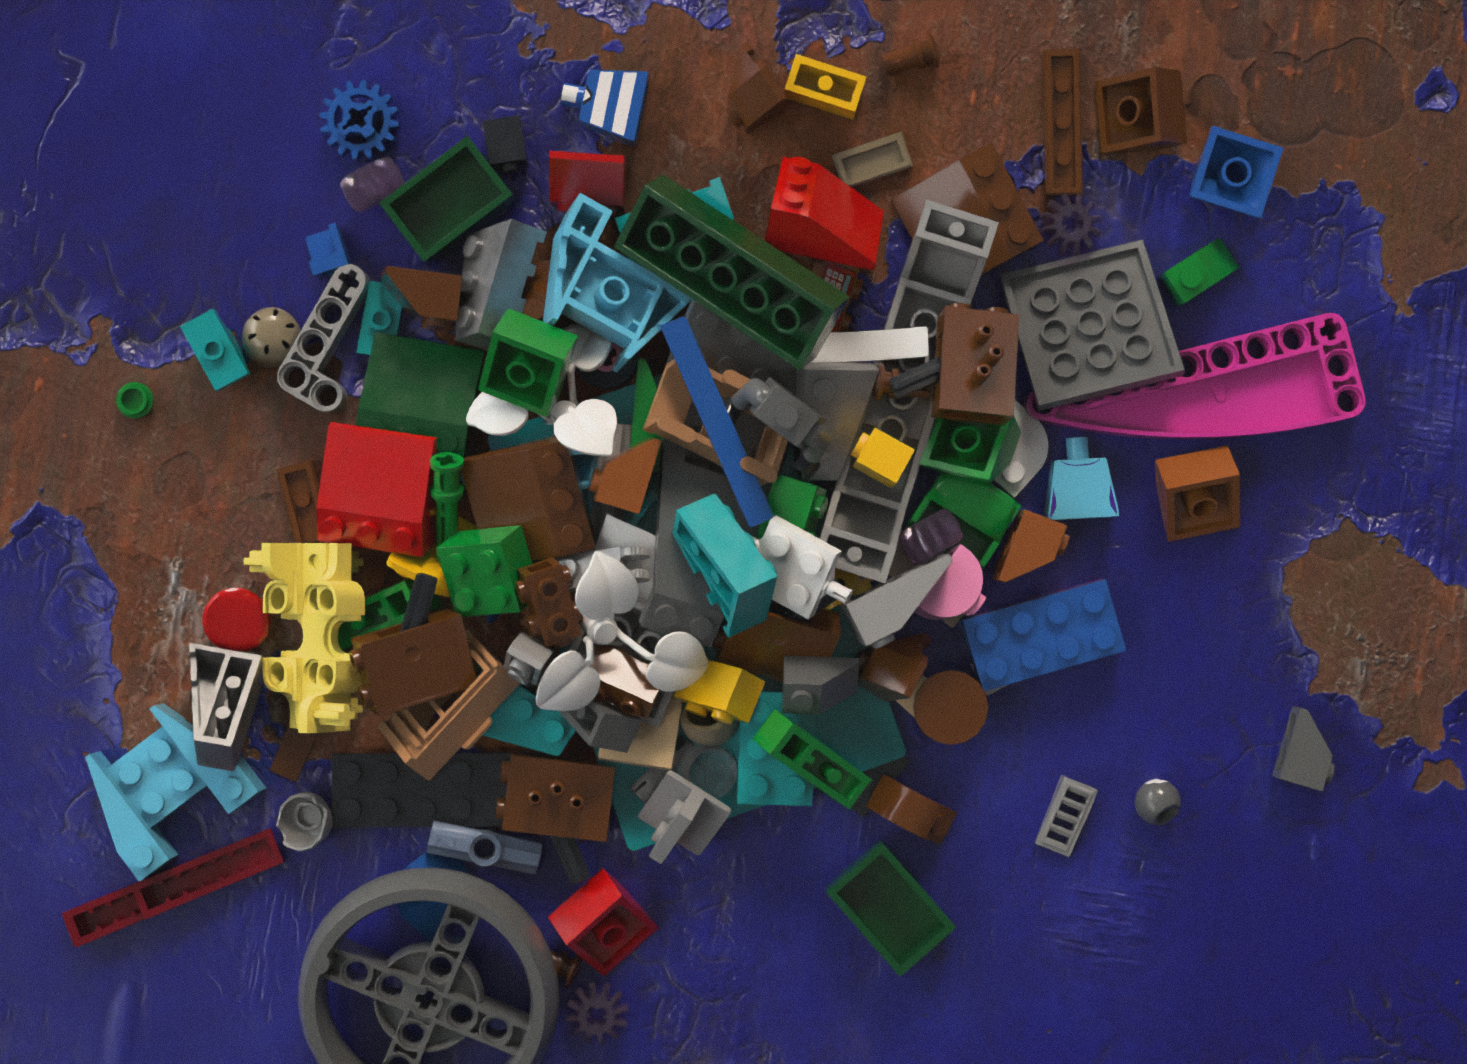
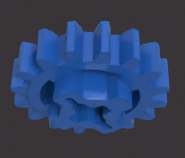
[319,80,401,162]

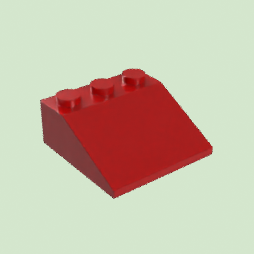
[765,157,884,270]
[316,422,437,557]

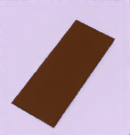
[270,725,318,782]

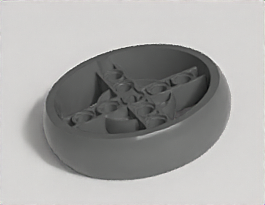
[298,867,559,1064]

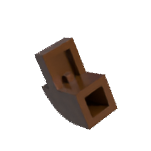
[866,774,957,845]

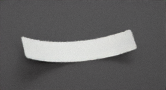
[785,326,929,362]

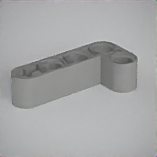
[277,264,370,414]

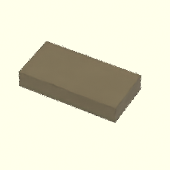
[832,132,913,188]

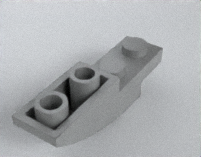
[503,632,557,687]

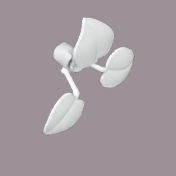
[466,323,617,457]
[536,551,709,711]

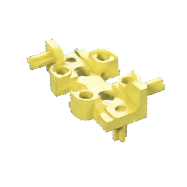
[244,543,365,733]

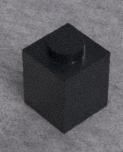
[483,115,529,174]

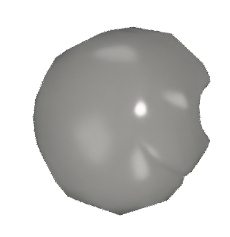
[276,791,333,852]

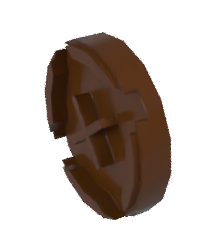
[913,670,988,745]

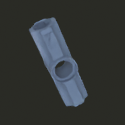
[426,820,542,875]

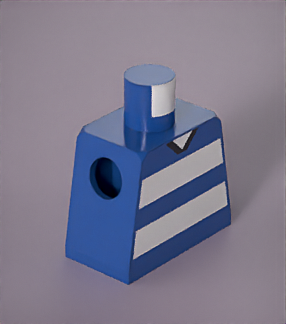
[561,70,650,147]

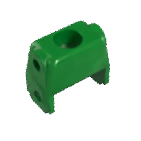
[904,472,1021,569]

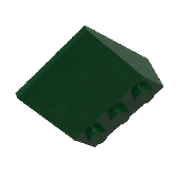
[356,332,485,458]

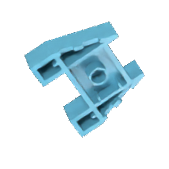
[543,193,692,373]
[85,703,266,882]

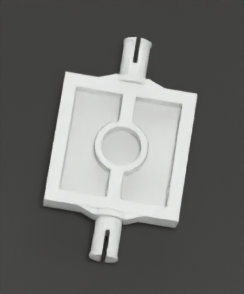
[743,515,853,620]

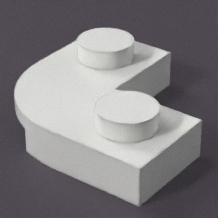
[993,400,1048,498]

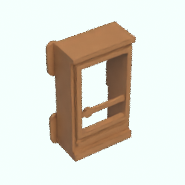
[643,359,788,486]
[377,629,520,781]

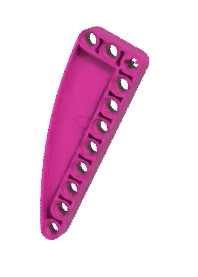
[1023,313,1366,439]

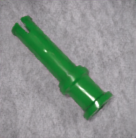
[430,452,464,562]

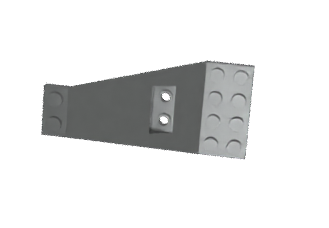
[639,299,797,648]

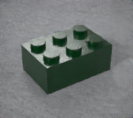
[379,136,516,267]
[825,839,956,977]

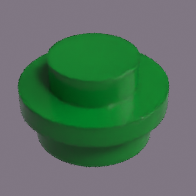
[116,382,154,419]

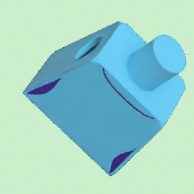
[1044,437,1119,520]

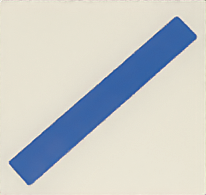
[661,316,774,528]

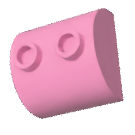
[914,544,986,620]

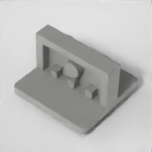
[638,770,731,864]

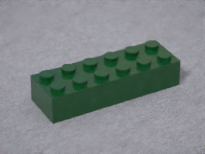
[614,174,850,370]

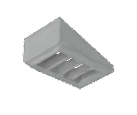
[1034,775,1098,857]

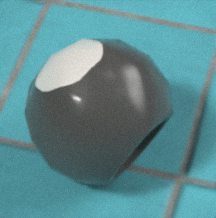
[1134,779,1182,826]

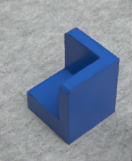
[306,223,352,280]

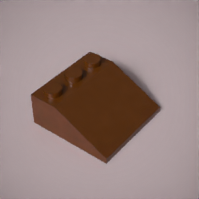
[891,143,1044,277]
[461,435,596,561]

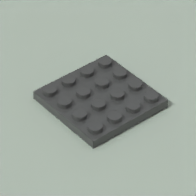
[1000,239,1185,411]

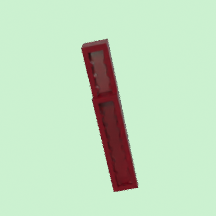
[61,828,284,948]

